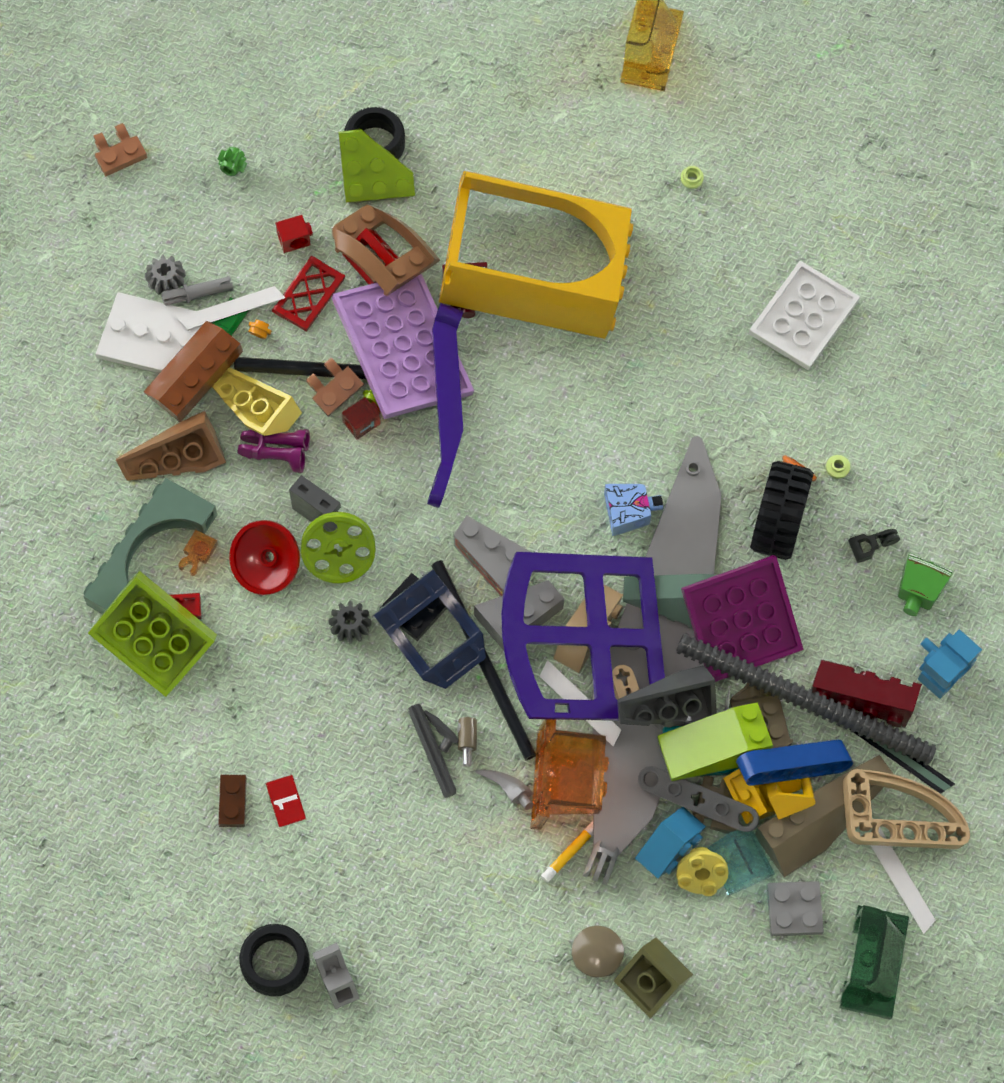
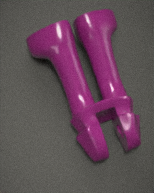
[237,429,310,473]

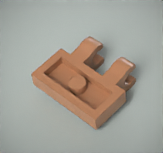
[93,123,147,177]
[306,357,364,416]

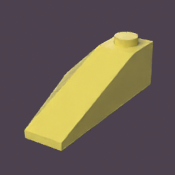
[212,367,302,436]

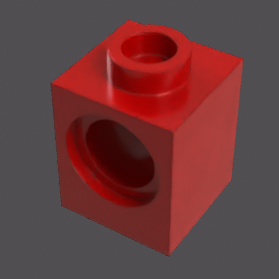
[275,215,313,253]

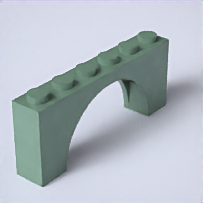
[83,478,218,614]

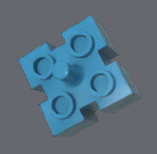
[918,629,982,699]

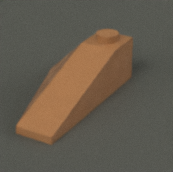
[116,411,226,481]

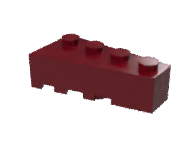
[811,660,922,727]

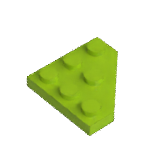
[338,129,415,203]

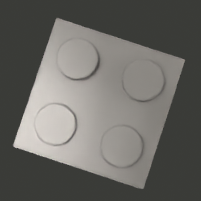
[767,881,824,936]

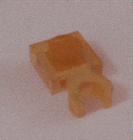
[178,530,218,576]

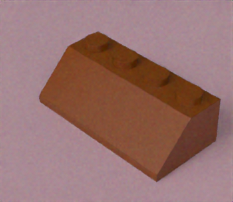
[144,321,243,422]

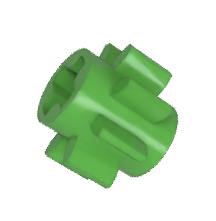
[217,147,247,176]

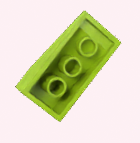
[657,702,773,781]

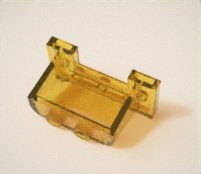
[620,0,684,91]

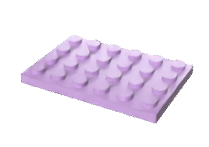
[332,274,474,419]

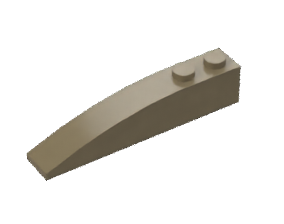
[755,755,893,878]

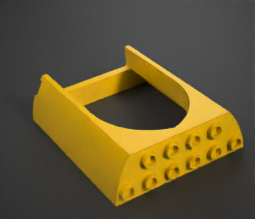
[439,171,633,339]

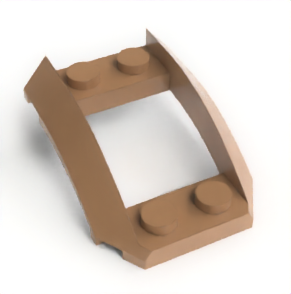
[332,205,440,297]

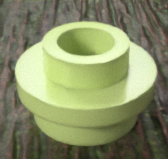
[680,166,704,189]
[826,455,850,479]

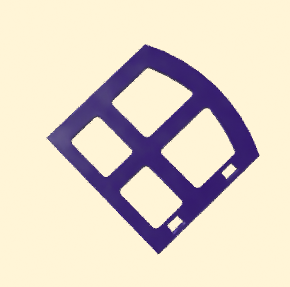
[501,552,665,721]

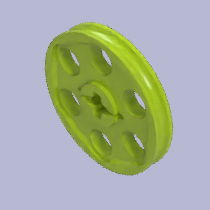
[301,512,376,583]

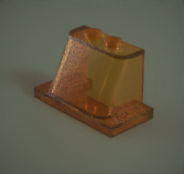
[530,719,609,830]

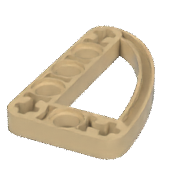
[843,769,970,849]

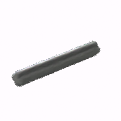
[408,704,456,798]

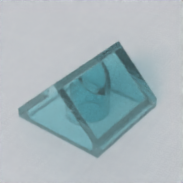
[708,830,775,896]

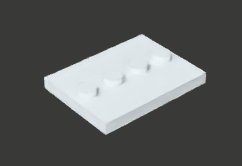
[749,261,860,371]
[96,292,202,374]

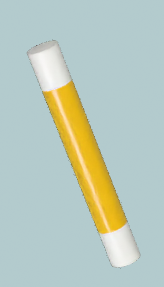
[541,821,593,883]

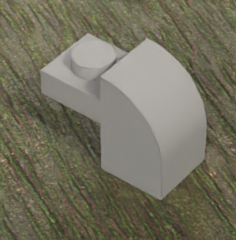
[312,943,360,1009]

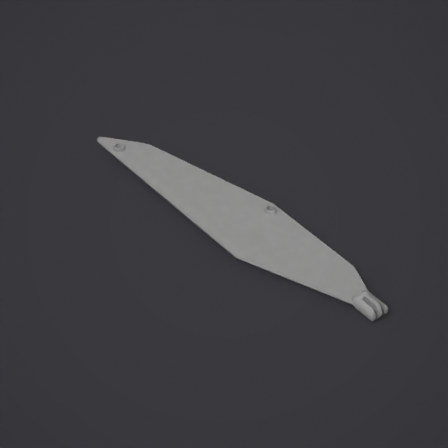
[583,436,722,885]

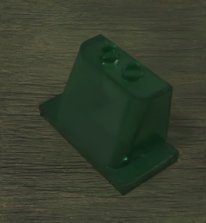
[839,905,909,1020]

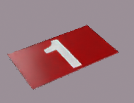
[266,775,306,827]

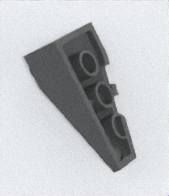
[617,665,717,727]

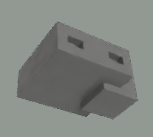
[289,475,341,532]

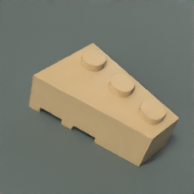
[553,585,623,673]

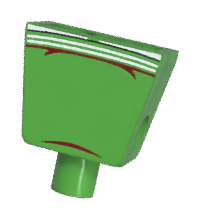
[898,553,953,616]

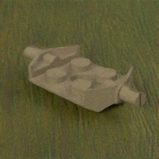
[730,683,793,748]

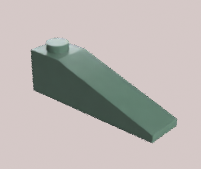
[623,574,716,629]

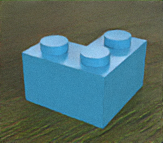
[635,807,706,878]

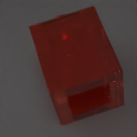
[342,397,381,440]

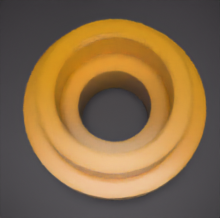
[248,319,272,339]

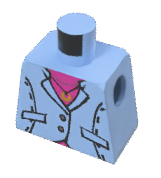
[604,484,663,536]

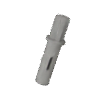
[162,276,233,305]

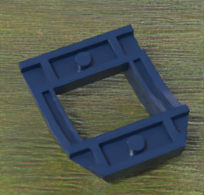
[373,569,486,689]

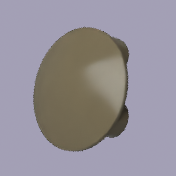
[572,926,624,978]

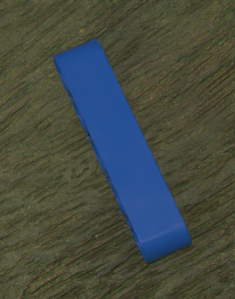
[736,740,853,786]

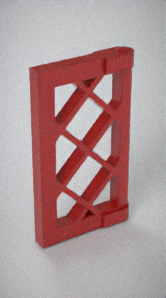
[272,256,345,332]

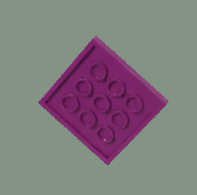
[681,555,804,682]

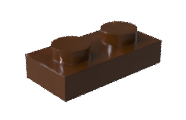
[218,775,247,827]

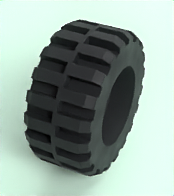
[750,461,814,560]

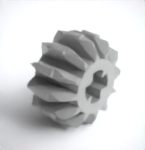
[145,254,186,295]

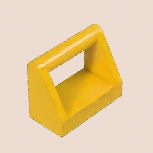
[723,769,776,824]
[766,778,815,820]

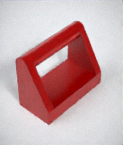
[342,228,399,285]

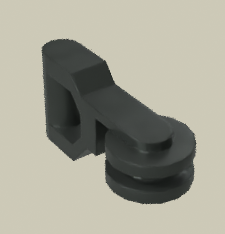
[848,529,900,563]

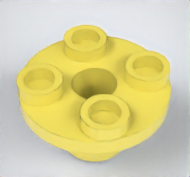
[676,847,729,896]

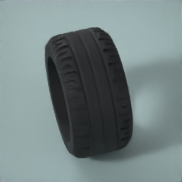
[344,107,405,160]
[239,924,310,996]

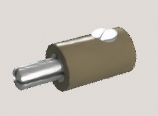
[457,717,477,767]

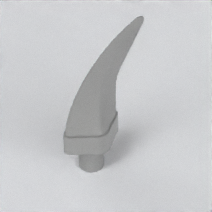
[475,770,533,810]

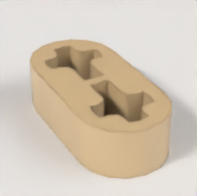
[612,665,640,700]

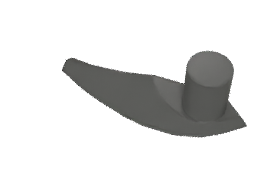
[424,710,458,753]

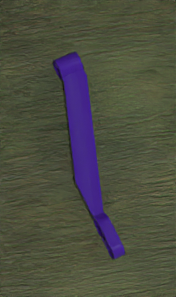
[427,303,464,508]

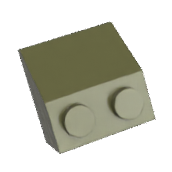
[614,937,693,1019]

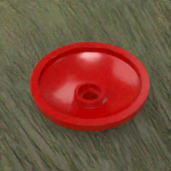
[229,520,300,595]

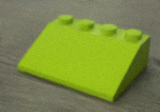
[88,570,217,697]

